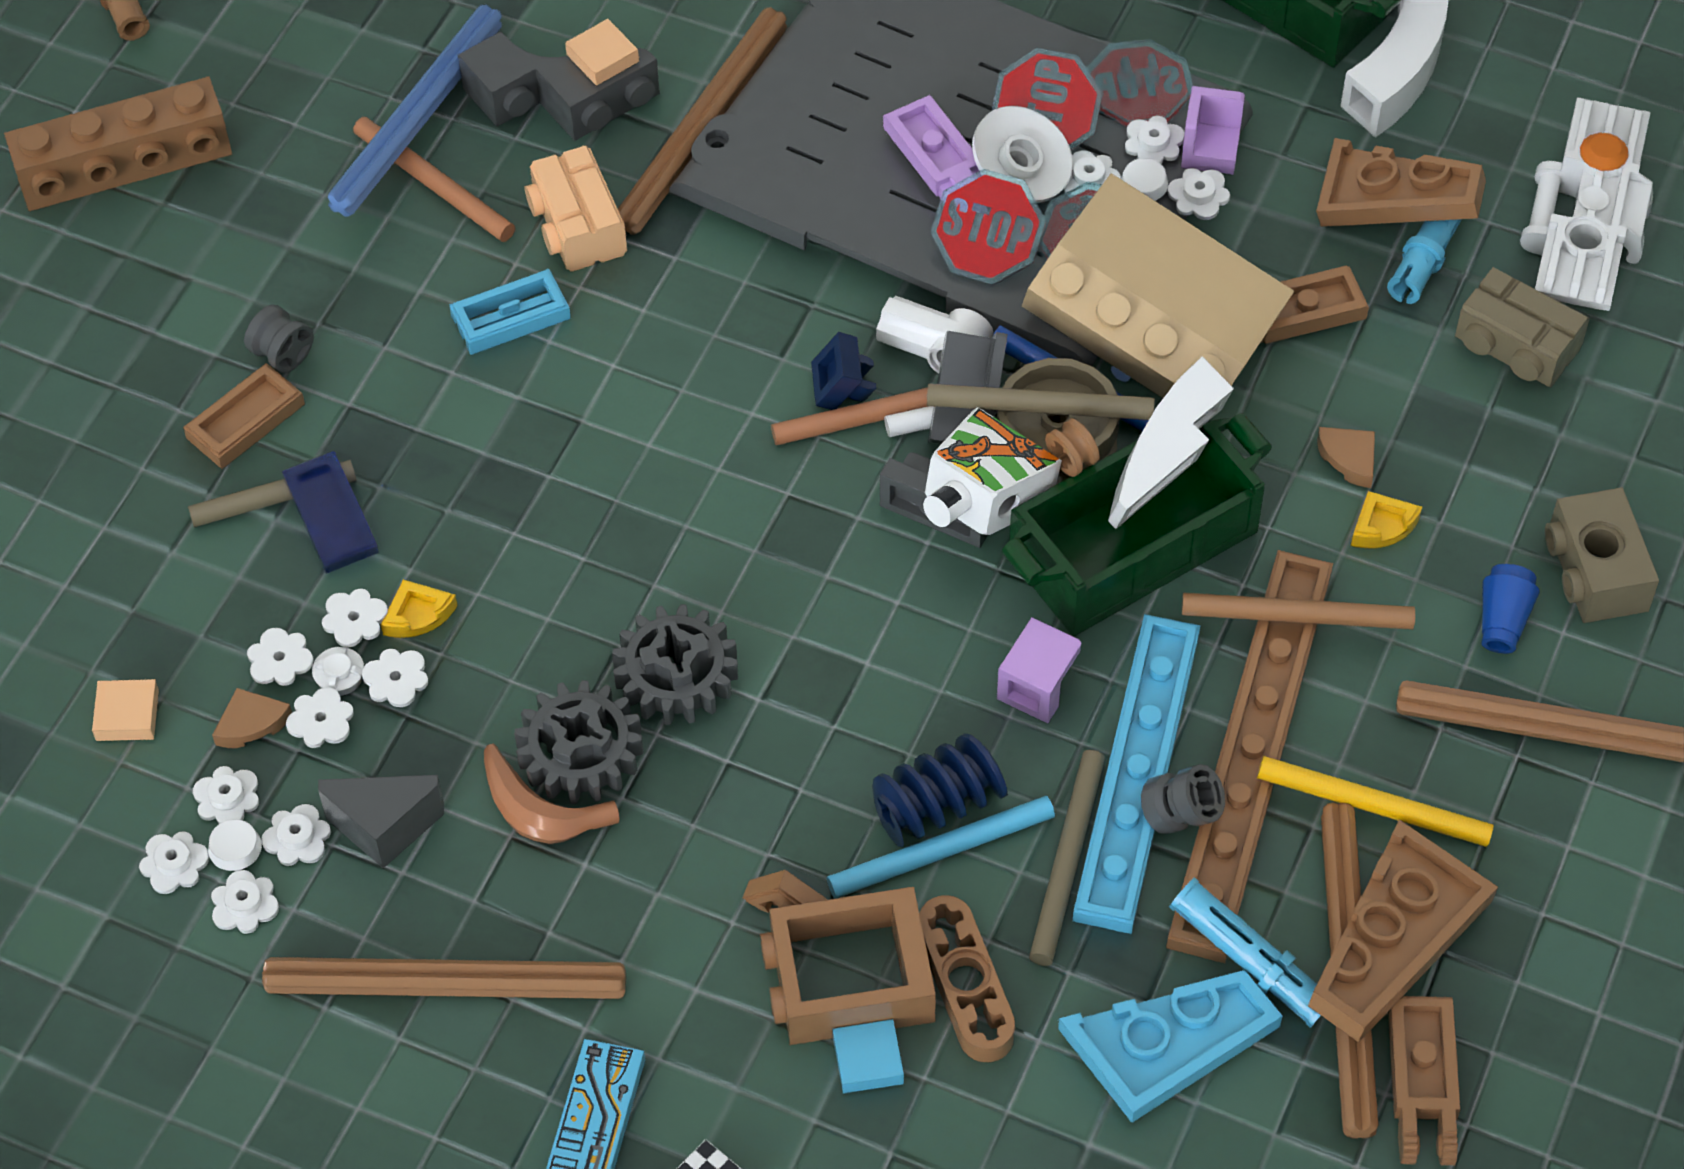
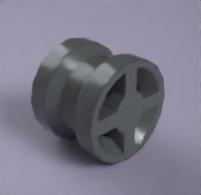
[244,304,314,373]

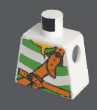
[923,407,1062,535]

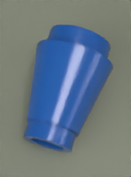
[1481,564,1540,654]

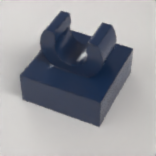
[811,332,877,410]

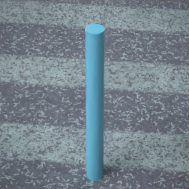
[827,795,1055,899]

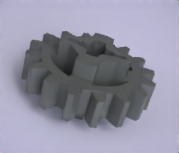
[612,604,739,725]
[514,680,644,804]

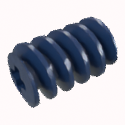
[872,733,1008,848]

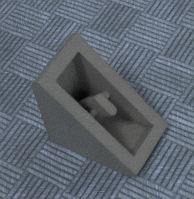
[318,775,444,868]

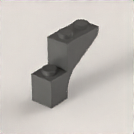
[458,32,660,141]

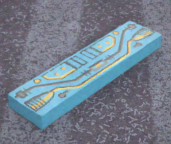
[546,1039,645,1169]

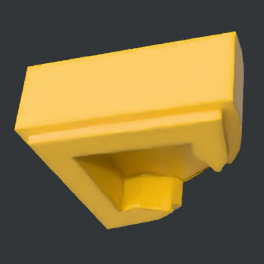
[1351,491,1422,548]
[381,579,458,638]

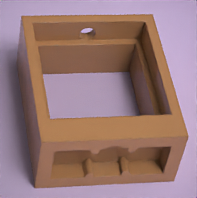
[760,887,936,1045]

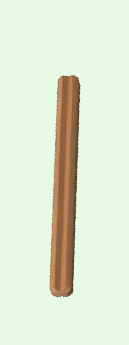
[618,7,787,235]
[1396,680,1684,763]
[1321,802,1378,1139]
[262,957,626,999]

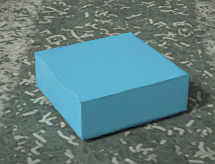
[832,1019,904,1094]

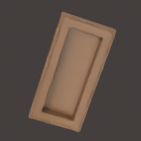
[183,363,305,469]

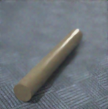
[188,460,357,528]

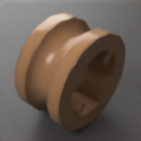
[1045,418,1100,477]

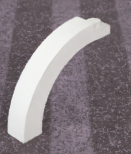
[1341,0,1449,138]

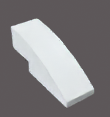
[1108,356,1233,529]

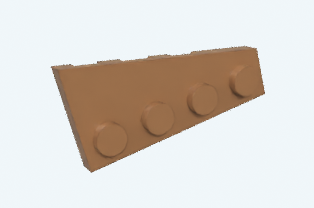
[1308,819,1498,1042]

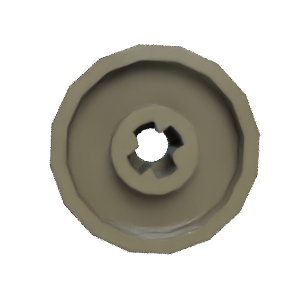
[997,358,1120,484]

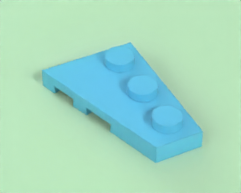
[1058,970,1283,1123]

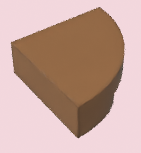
[1317,427,1375,488]
[212,688,292,748]
[743,870,828,913]

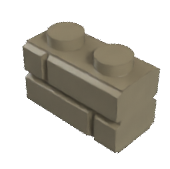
[1455,267,1590,388]

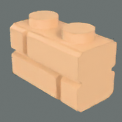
[525,145,627,272]

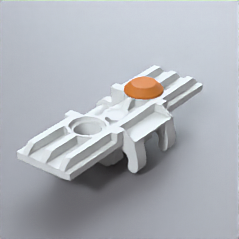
[1520,97,1653,311]

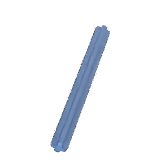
[328,5,502,217]

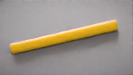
[1257,756,1494,847]

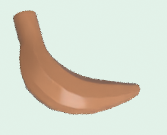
[484,744,619,844]

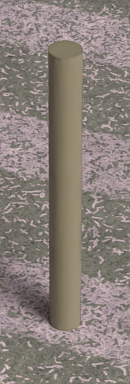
[927,383,1155,420]
[1029,750,1105,966]

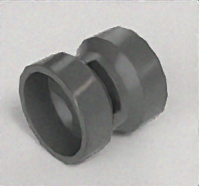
[1141,764,1225,834]

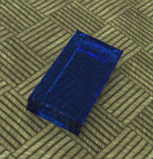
[282,451,378,574]

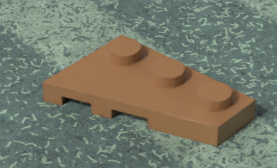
[1316,138,1486,227]

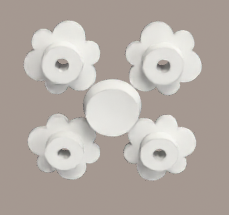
[1064,116,1230,220]
[247,589,429,748]
[139,766,331,934]

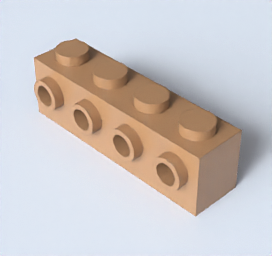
[4,76,232,212]

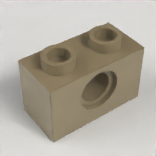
[1545,487,1659,623]

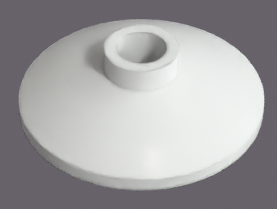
[972,106,1073,203]

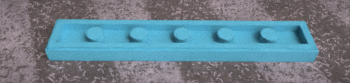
[1073,614,1201,934]

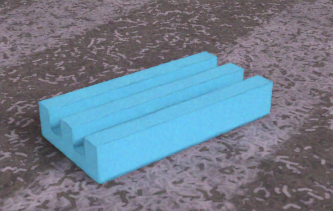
[449,269,571,355]

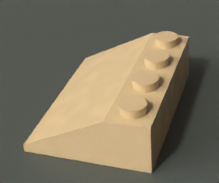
[1022,173,1294,398]

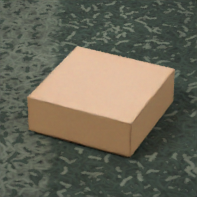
[565,19,639,86]
[92,679,159,741]

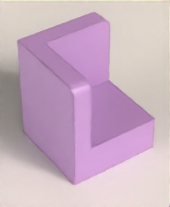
[1181,86,1245,175]
[997,617,1081,723]

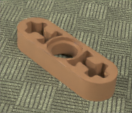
[919,895,1015,1062]

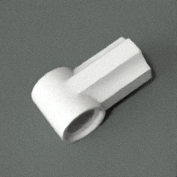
[876,296,994,374]

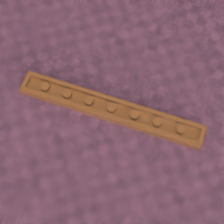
[1166,550,1334,964]

